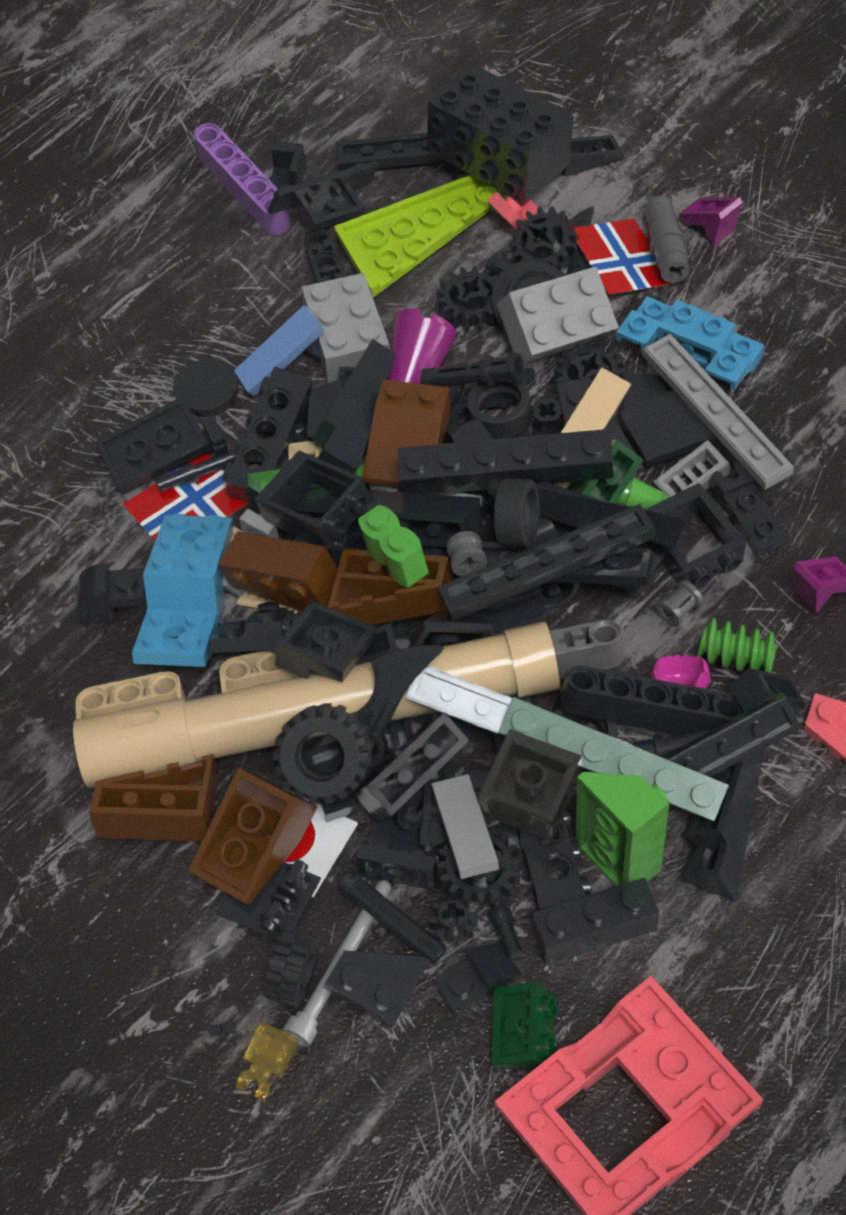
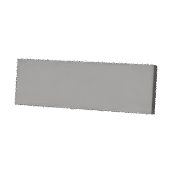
[432,774,499,879]

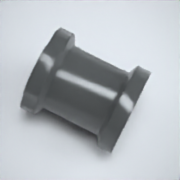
[655,580,703,627]

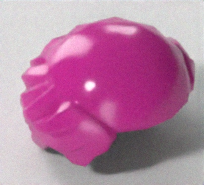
[650,654,711,689]

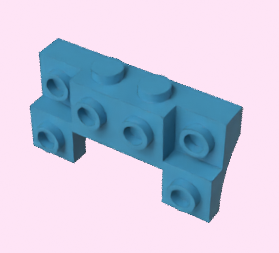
[616,296,764,390]

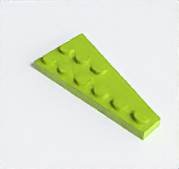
[334,175,509,298]

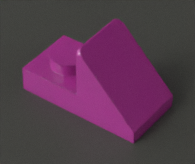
[679,197,743,245]
[793,557,846,613]

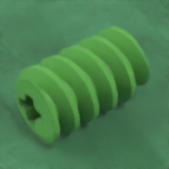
[698,617,777,673]

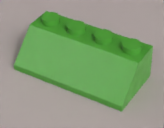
[576,772,669,887]

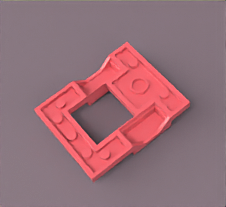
[494,976,763,1215]

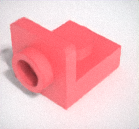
[487,192,538,230]

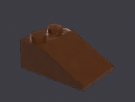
[362,379,451,487]
[187,768,318,905]

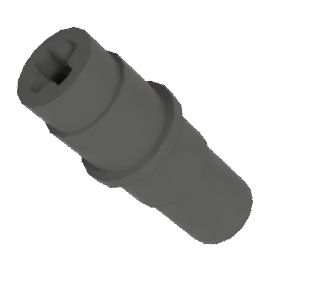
[645,196,690,283]

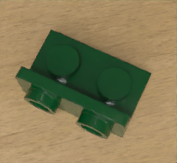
[491,982,558,1071]

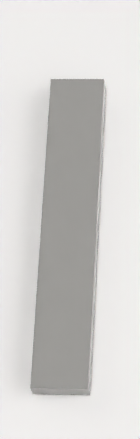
[643,334,794,490]

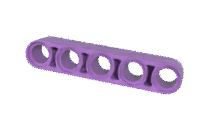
[194,123,291,235]

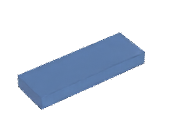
[234,305,325,396]

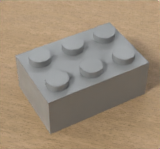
[496,267,619,364]
[301,273,390,383]

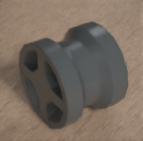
[446,531,487,577]

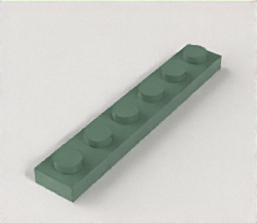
[499,697,729,822]

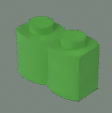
[358,505,429,588]

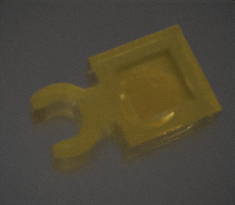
[236,1021,300,1101]

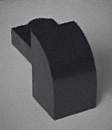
[77,563,146,625]

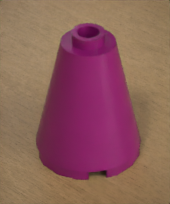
[387,309,456,384]

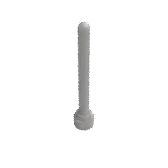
[282,880,391,1047]

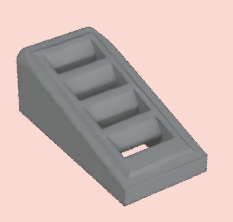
[654,440,731,497]

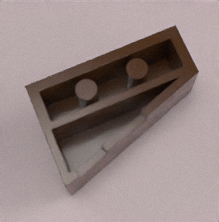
[218,531,338,612]
[328,549,454,625]
[89,754,219,841]

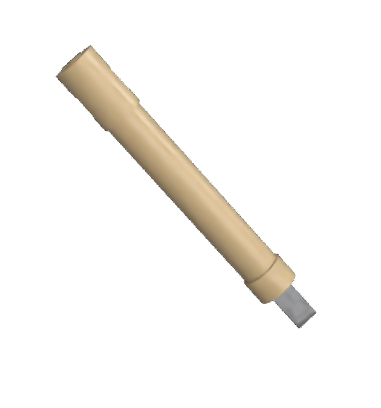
[73,620,624,789]

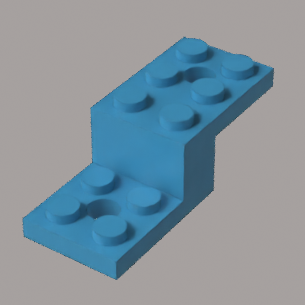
[132,514,234,667]

